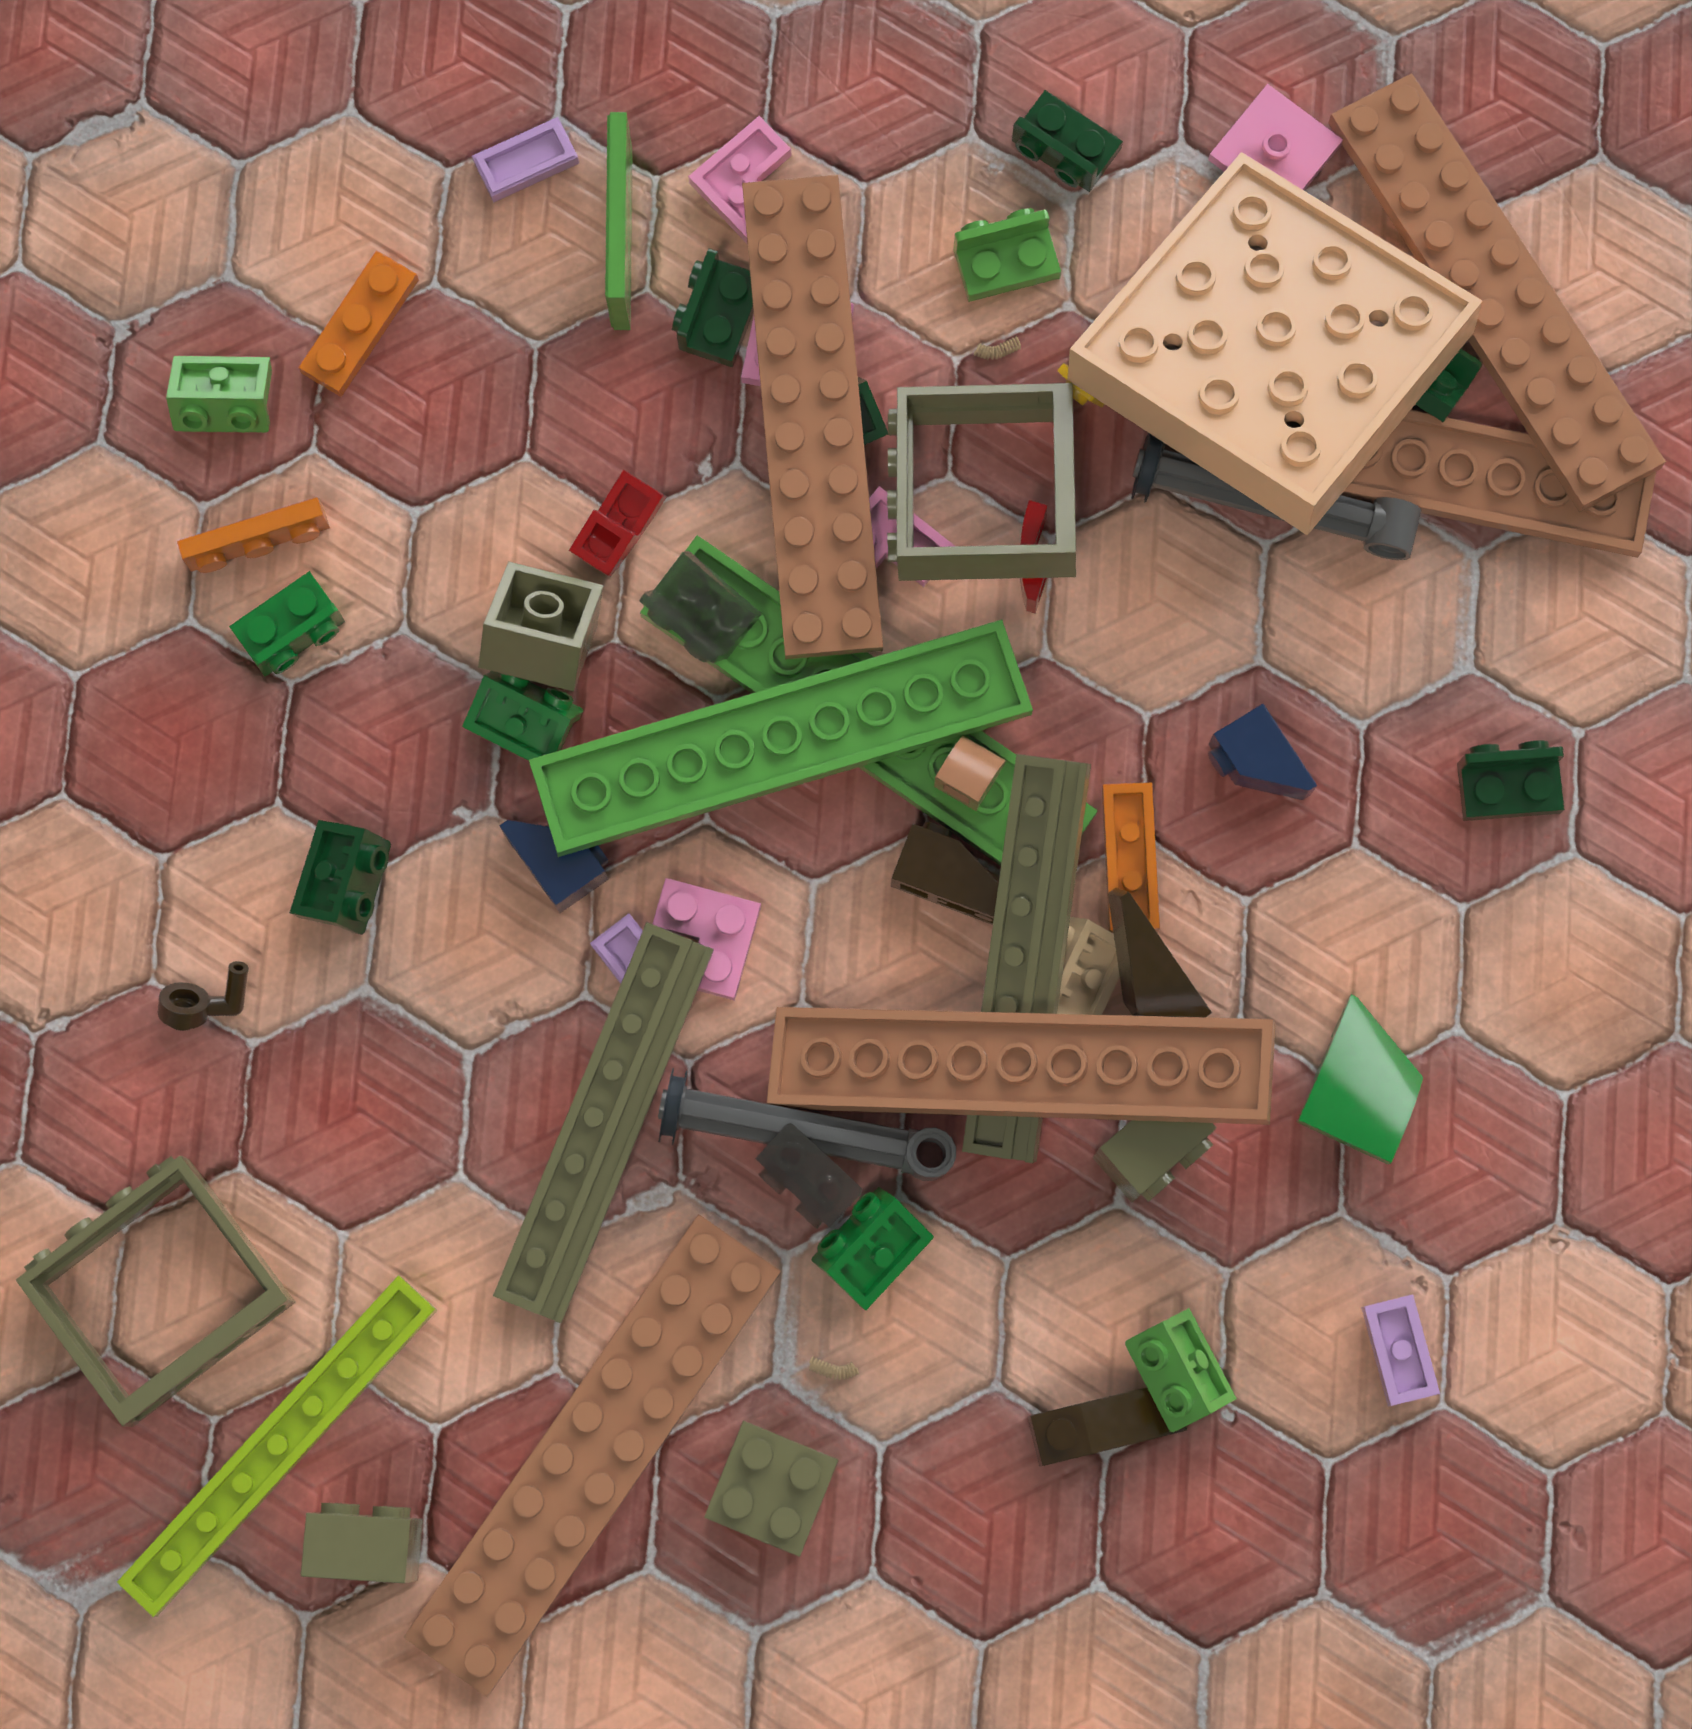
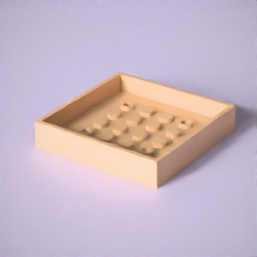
[1067,152,1483,535]

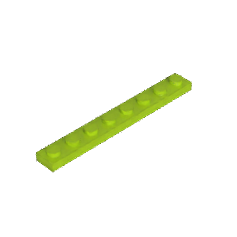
[117,1275,437,1617]

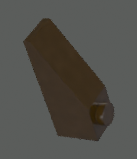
[891,822,999,925]
[1108,888,1212,1018]
[1027,1387,1187,1467]

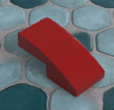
[568,470,667,577]
[1020,500,1048,614]

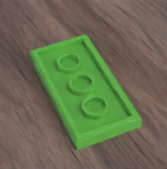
[605,112,632,330]

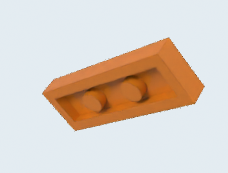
[298,250,419,397]
[177,497,330,573]
[1102,782,1160,933]

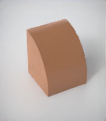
[934,736,1006,812]

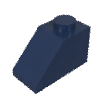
[1208,704,1317,800]
[499,820,609,913]

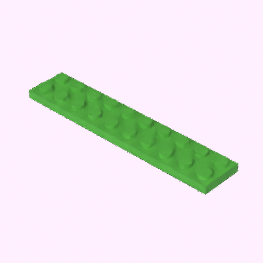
[640,535,1098,866]
[529,620,1033,857]

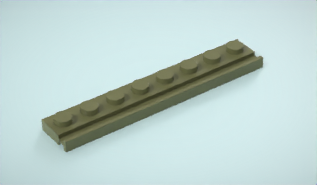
[962,754,1091,1163]
[493,922,714,1323]

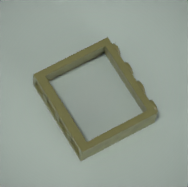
[887,383,1076,581]
[16,1155,296,1427]

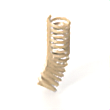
[974,336,1021,360]
[809,1356,859,1380]

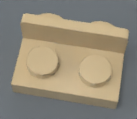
[1057,917,1120,1015]

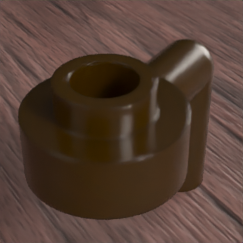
[157,961,249,1031]

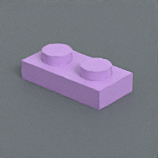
[1361,1294,1440,1406]

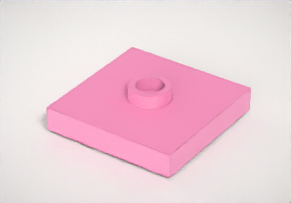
[1208,84,1343,190]

